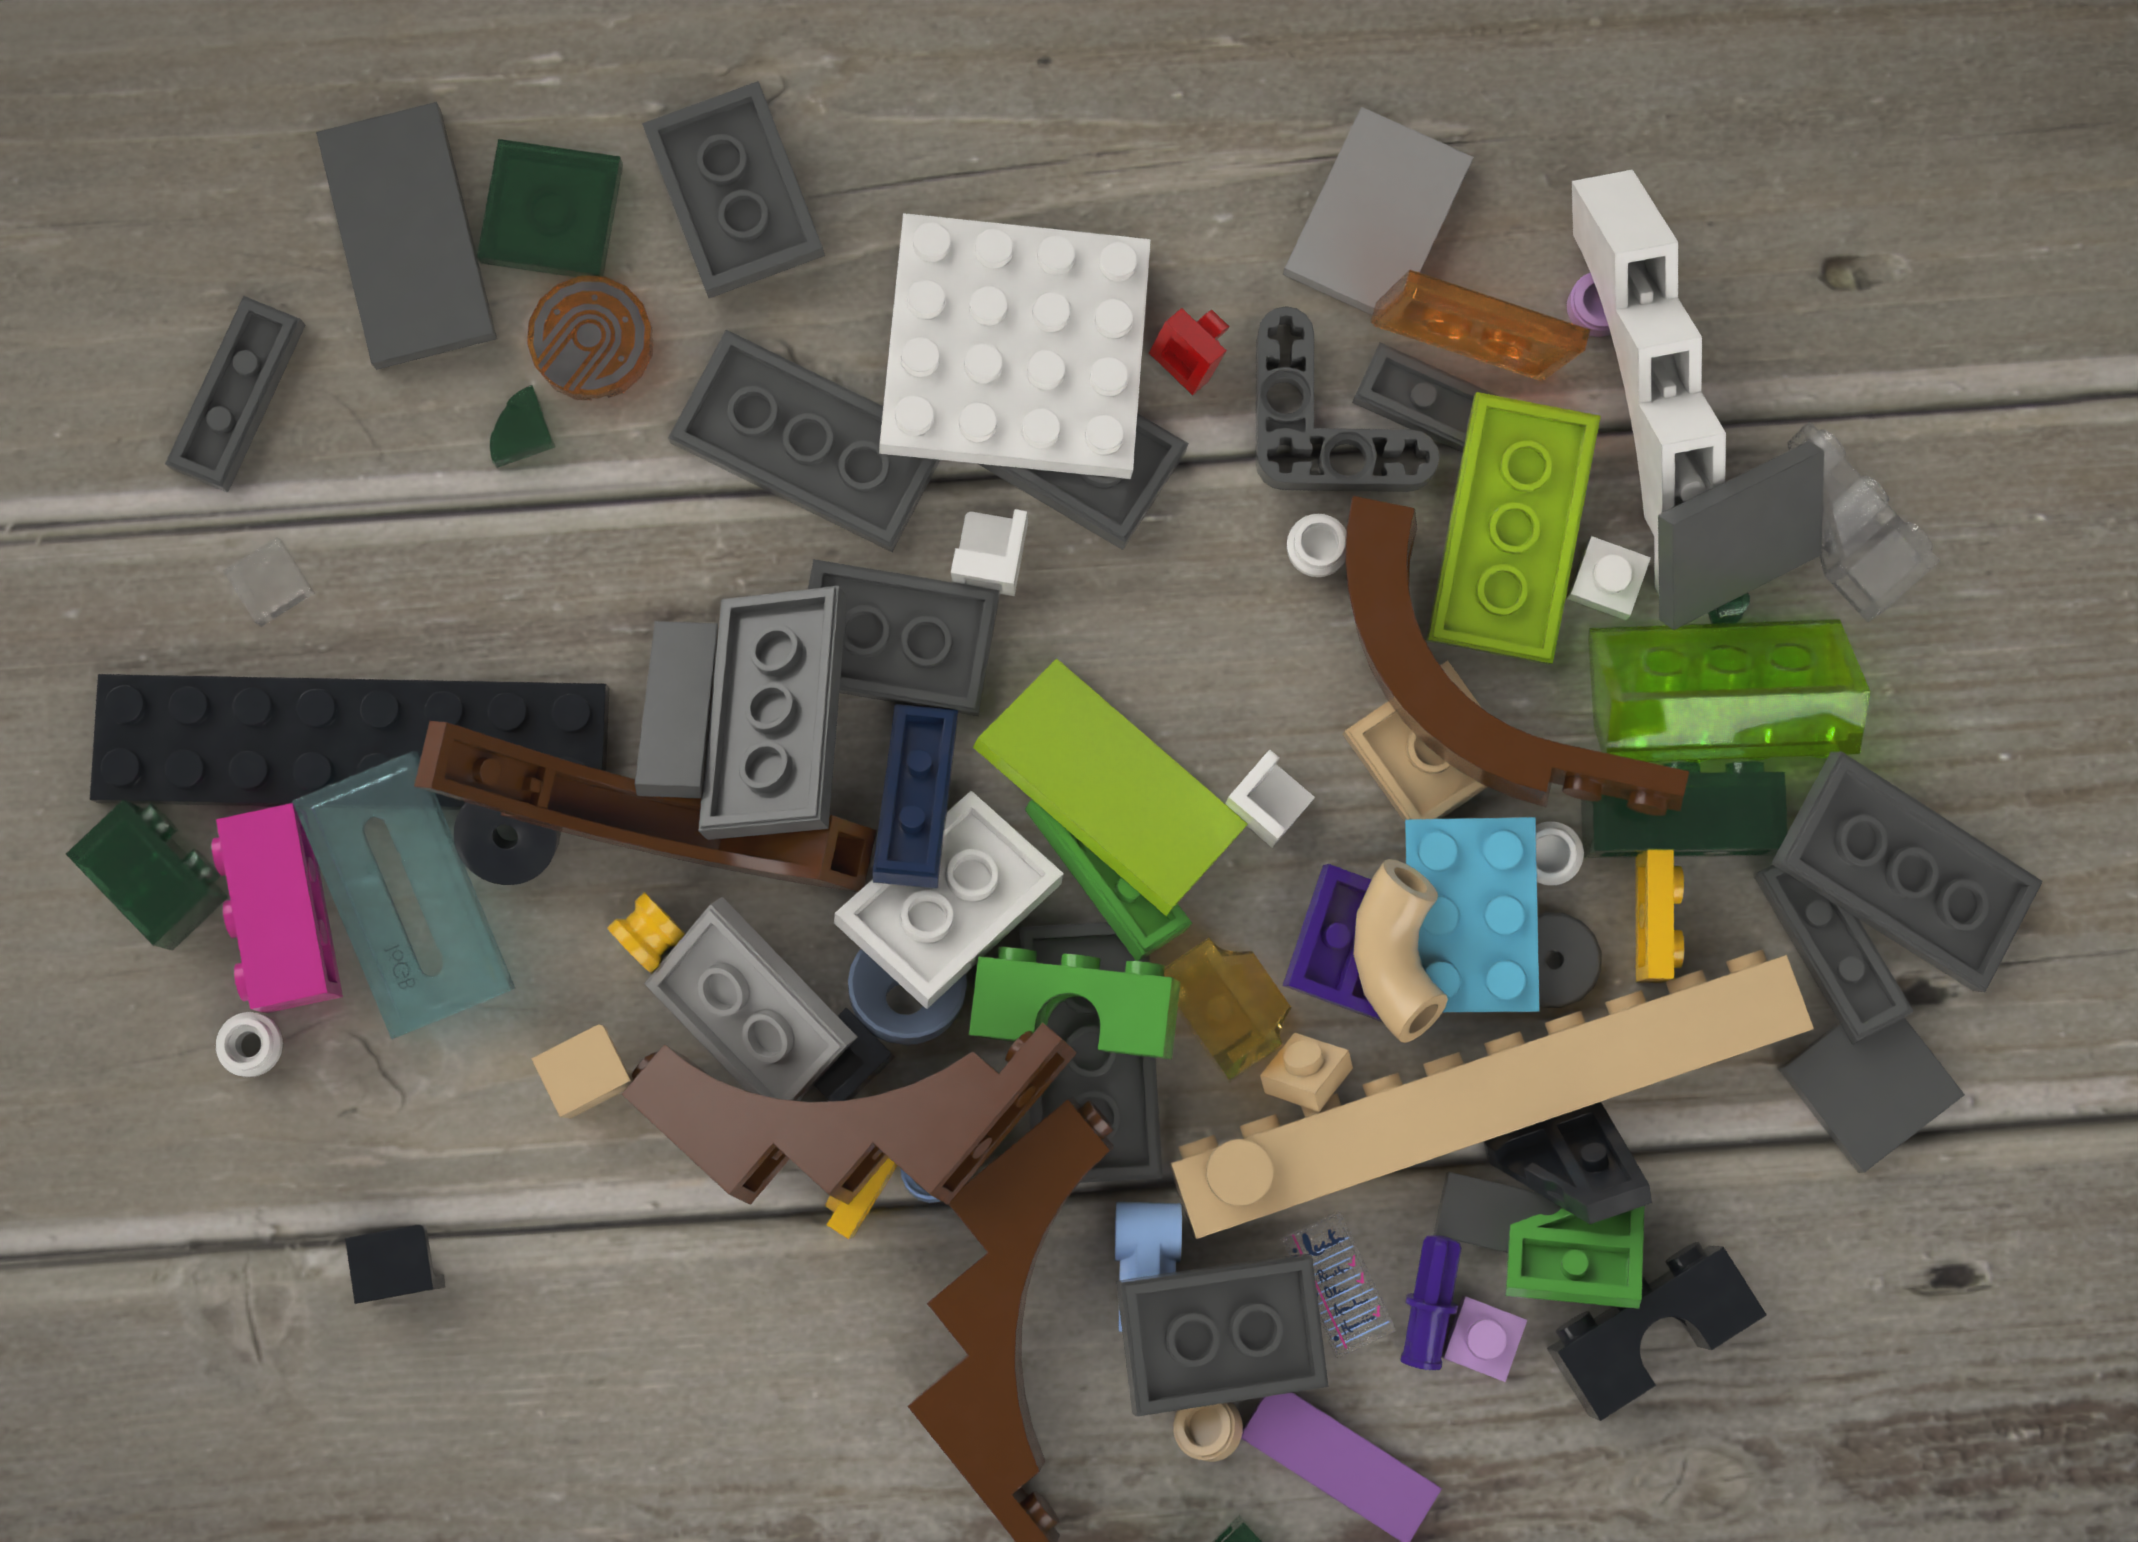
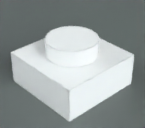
[1567,536,1651,620]

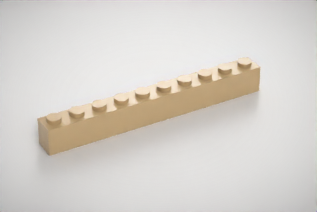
[1169,949,1814,1239]

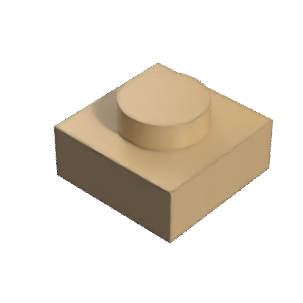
[1260,1033,1353,1112]

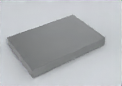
[1283,107,1474,325]
[644,897,857,1101]

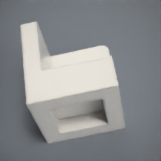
[951,509,1028,596]
[1225,750,1315,848]

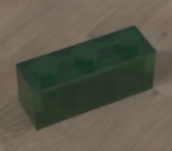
[1581,761,1788,858]

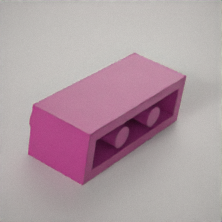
[211,803,343,1013]

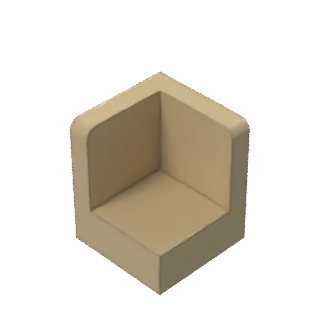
[531,1025,633,1119]

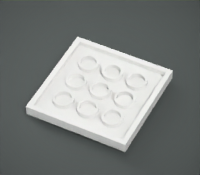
[879,213,1151,479]

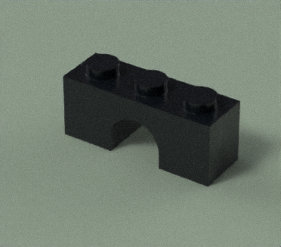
[1547,1242,1767,1421]

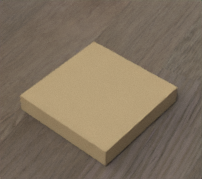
[1342,660,1488,822]

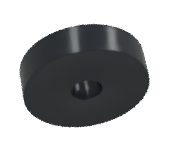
[454,802,561,885]

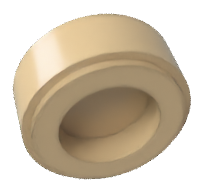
[1206,1139,1274,1206]
[1173,1402,1243,1462]

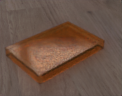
[1370,270,1590,381]

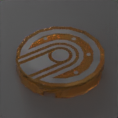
[527,276,653,401]

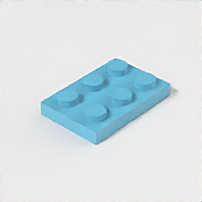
[1405,817,1540,1012]

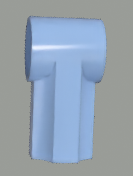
[1115,1202,1182,1332]

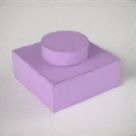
[1442,1295,1527,1382]

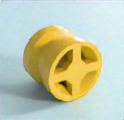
[607,892,686,974]

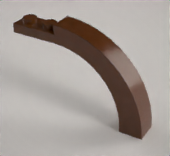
[1345,496,1689,816]
[414,721,877,892]

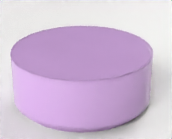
[1567,273,1611,337]

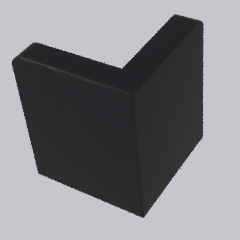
[814,1008,895,1102]
[345,1224,446,1304]

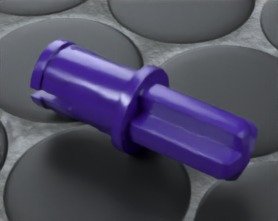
[1400,1235,1462,1370]

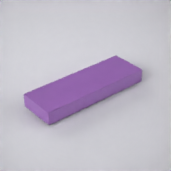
[1241,1392,1442,1542]

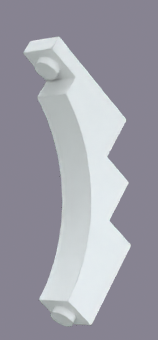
[1572,169,1726,595]

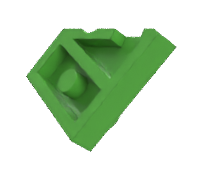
[1505,1206,1645,1309]

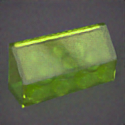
[1588,619,1871,763]

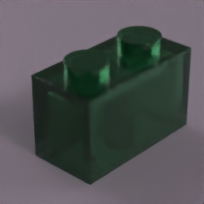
[66,800,228,951]

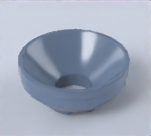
[848,949,967,1045]

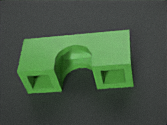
[969,947,1181,1060]

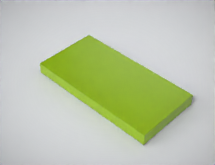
[1426,392,1601,665]
[973,658,1248,916]

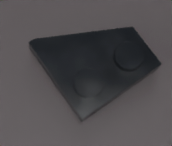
[1484,1102,1652,1224]

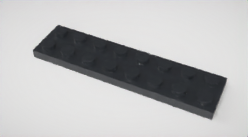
[90,674,610,810]

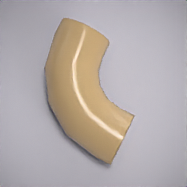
[1353,859,1448,1043]

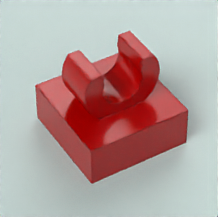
[1149,308,1230,395]

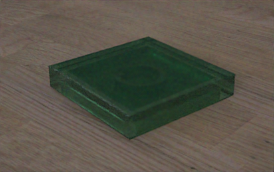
[477,139,623,281]

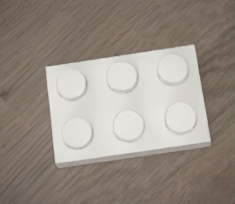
[834,791,1064,1009]

